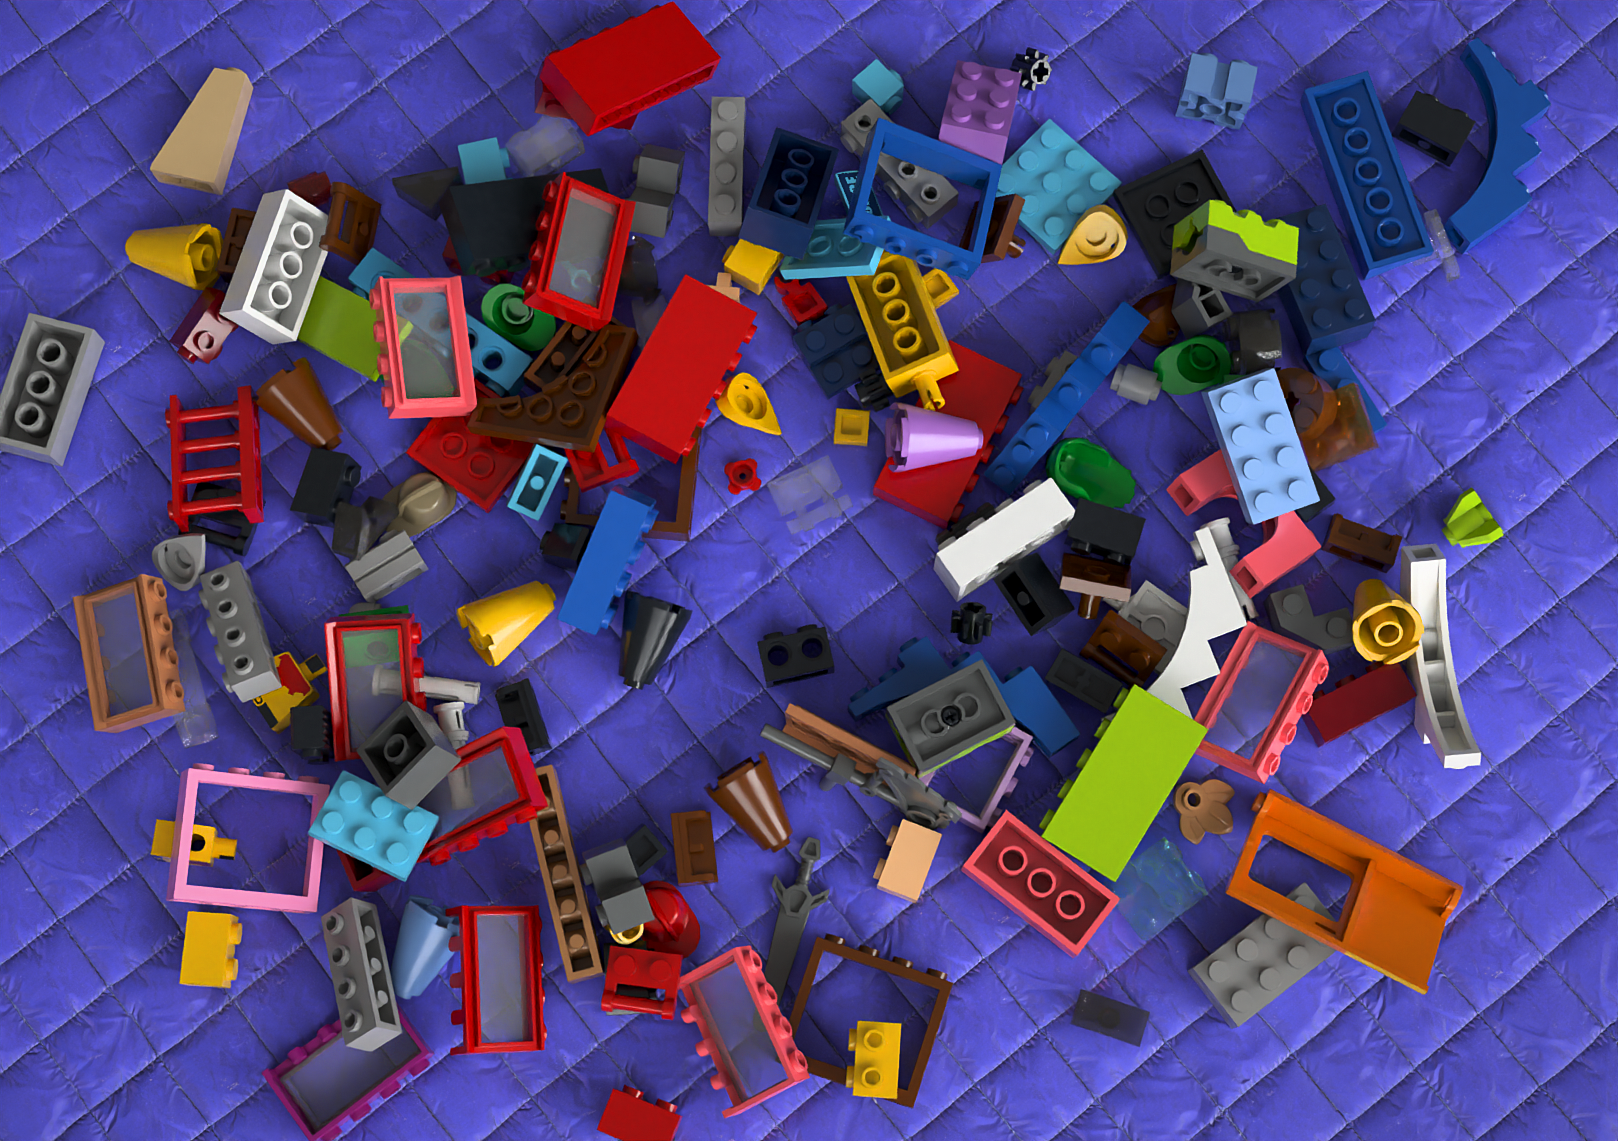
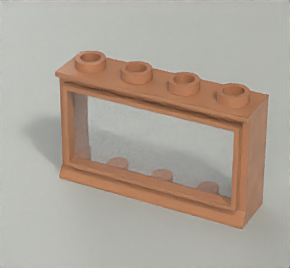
[73,574,185,733]

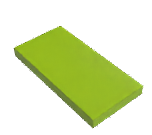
[296,275,413,382]

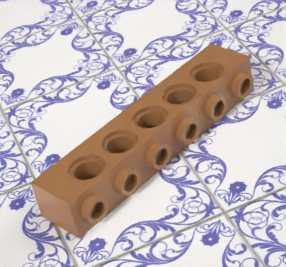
[529,764,605,984]

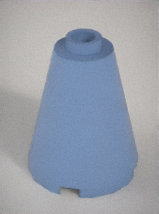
[390,895,460,999]

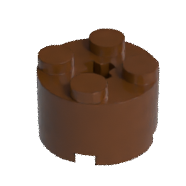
[1276,368,1338,441]

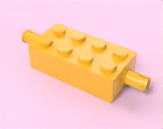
[846,249,959,411]

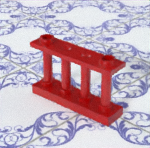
[165,385,264,532]

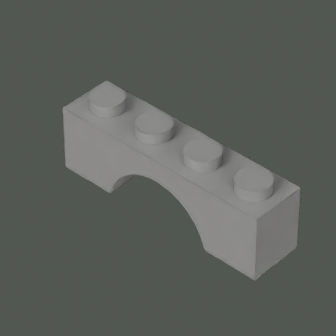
[708,96,746,237]

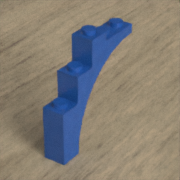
[1441,37,1551,255]
[983,300,1150,495]
[848,636,1081,758]

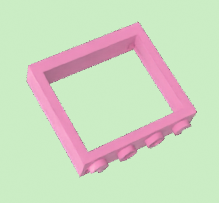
[166,763,330,914]

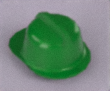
[481,283,557,351]
[1153,334,1232,396]

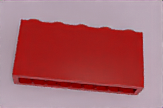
[539,1,721,136]
[604,274,758,464]
[873,340,1024,529]

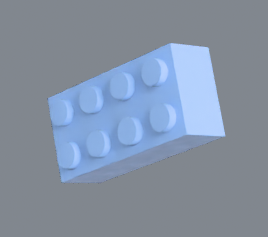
[1201,368,1320,525]

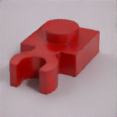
[774,276,828,326]

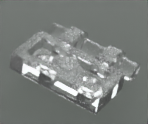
[767,455,853,535]

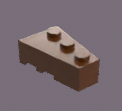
[523,296,640,393]

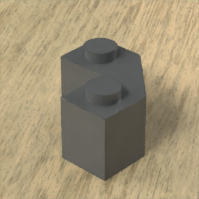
[624,144,685,238]
[1171,278,1233,340]
[1263,584,1354,655]
[579,838,655,935]

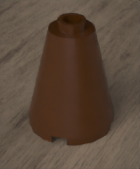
[252,357,344,451]
[704,751,793,853]

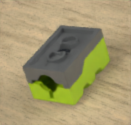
[1170,200,1299,302]
[885,659,1016,779]

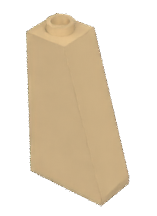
[150,67,254,195]

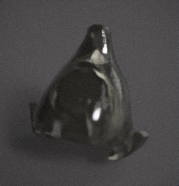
[590,235,662,306]

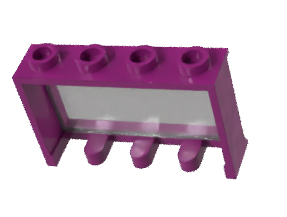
[262,1002,435,1141]

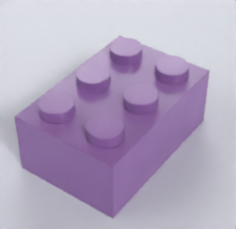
[938,60,1022,165]

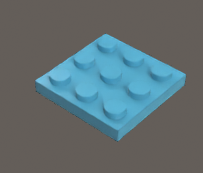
[996,118,1122,255]

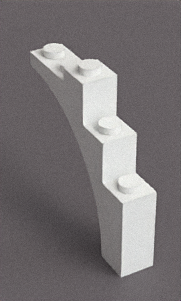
[1400,544,1481,769]

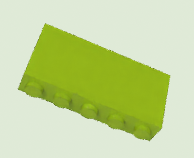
[1038,684,1209,882]

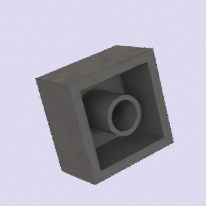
[356,700,461,810]

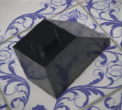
[540,523,592,574]

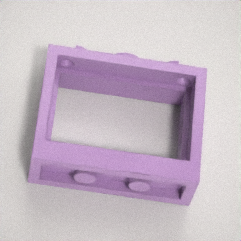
[916,727,1035,833]

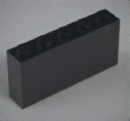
[439,168,615,277]

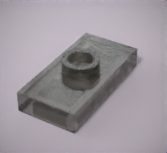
[1070,989,1150,1047]

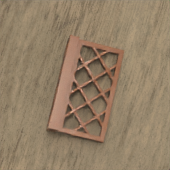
[782,703,917,786]

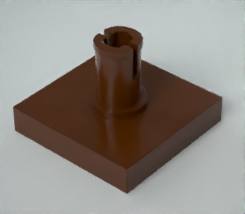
[959,193,1026,264]
[1059,552,1132,619]

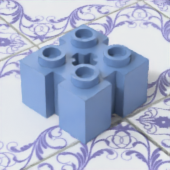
[1175,53,1258,130]

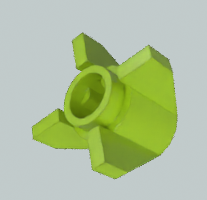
[1441,487,1504,549]

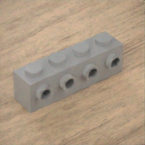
[840,99,959,229]
[198,560,282,703]
[321,897,402,1052]

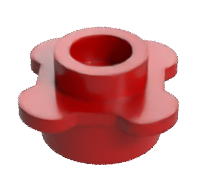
[724,458,761,495]

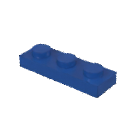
[1302,347,1388,444]

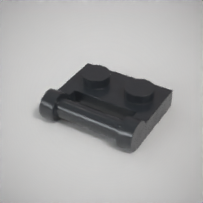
[178,482,266,557]

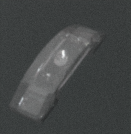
[168,608,219,749]

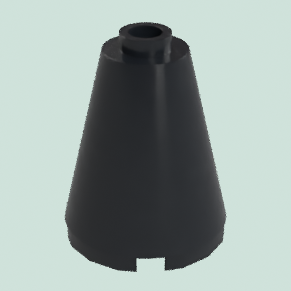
[618,590,693,690]

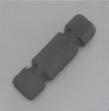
[935,502,997,546]

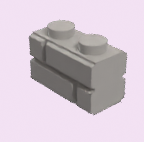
[345,529,429,602]

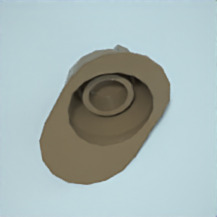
[378,471,457,537]

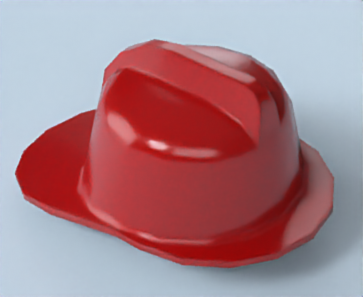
[641,881,700,959]

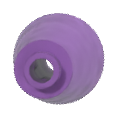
[885,402,983,472]

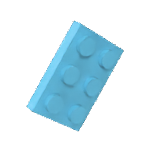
[780,216,891,280]
[308,770,439,882]

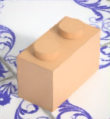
[873,819,942,904]

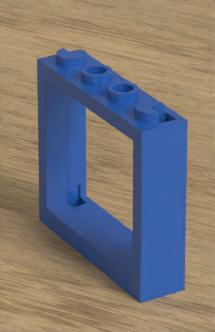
[843,118,1002,280]

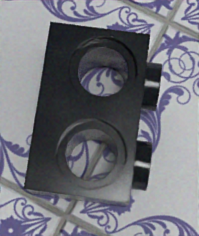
[757,624,835,688]

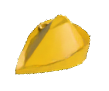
[1057,205,1128,265]
[715,372,782,436]

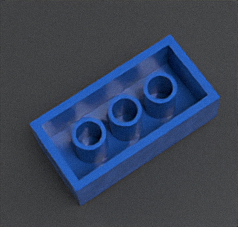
[557,484,659,636]

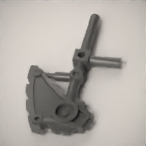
[759,723,962,830]

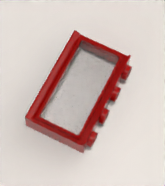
[522,172,636,333]
[324,613,427,762]
[416,726,548,866]
[445,905,547,1055]

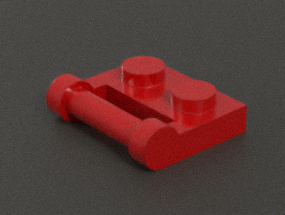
[564,426,639,493]
[601,946,683,1020]

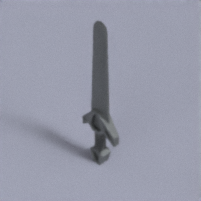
[753,837,830,1032]

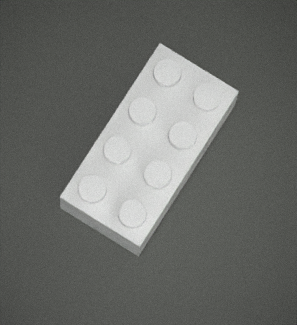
[219,189,328,344]
[933,478,1075,602]

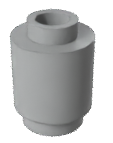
[1110,363,1163,406]

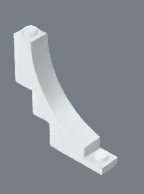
[1097,527,1247,729]

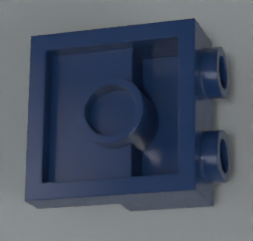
[792,303,881,400]

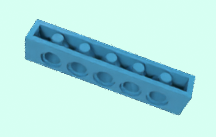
[348,247,534,397]

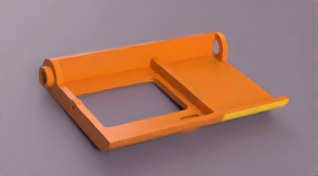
[1225,788,1463,995]

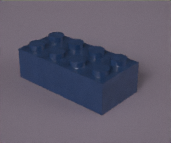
[738,127,839,260]
[1265,204,1376,356]

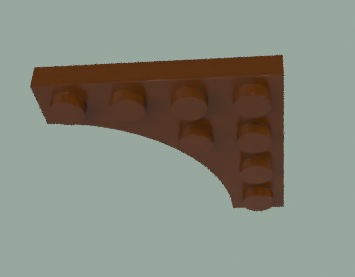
[467,324,639,453]

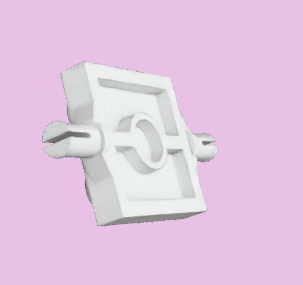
[1102,580,1187,675]

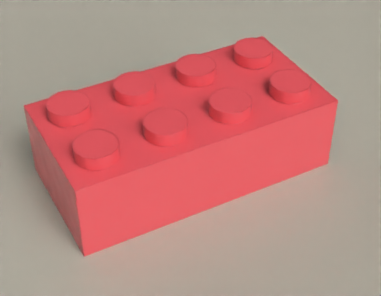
[961,810,1120,958]

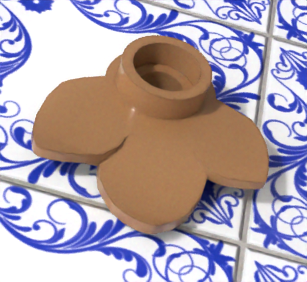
[1173,779,1235,845]

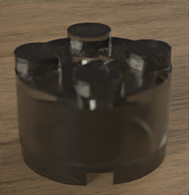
[1222,308,1282,375]

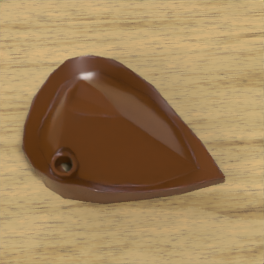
[1132,283,1180,348]

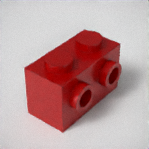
[597,1085,683,1141]

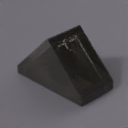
[392,166,463,221]

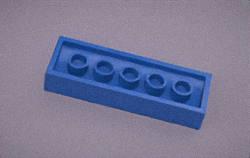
[1300,71,1434,281]

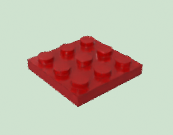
[405,378,542,513]

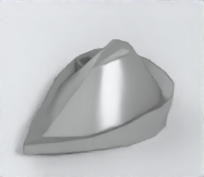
[152,533,206,591]

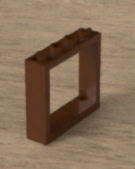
[560,394,702,542]
[775,933,953,1109]

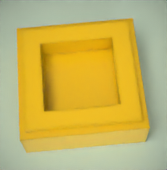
[922,268,959,310]
[834,408,870,446]

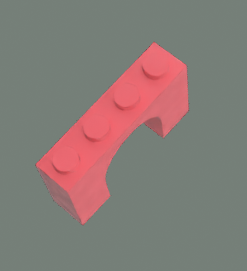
[1166,449,1322,599]

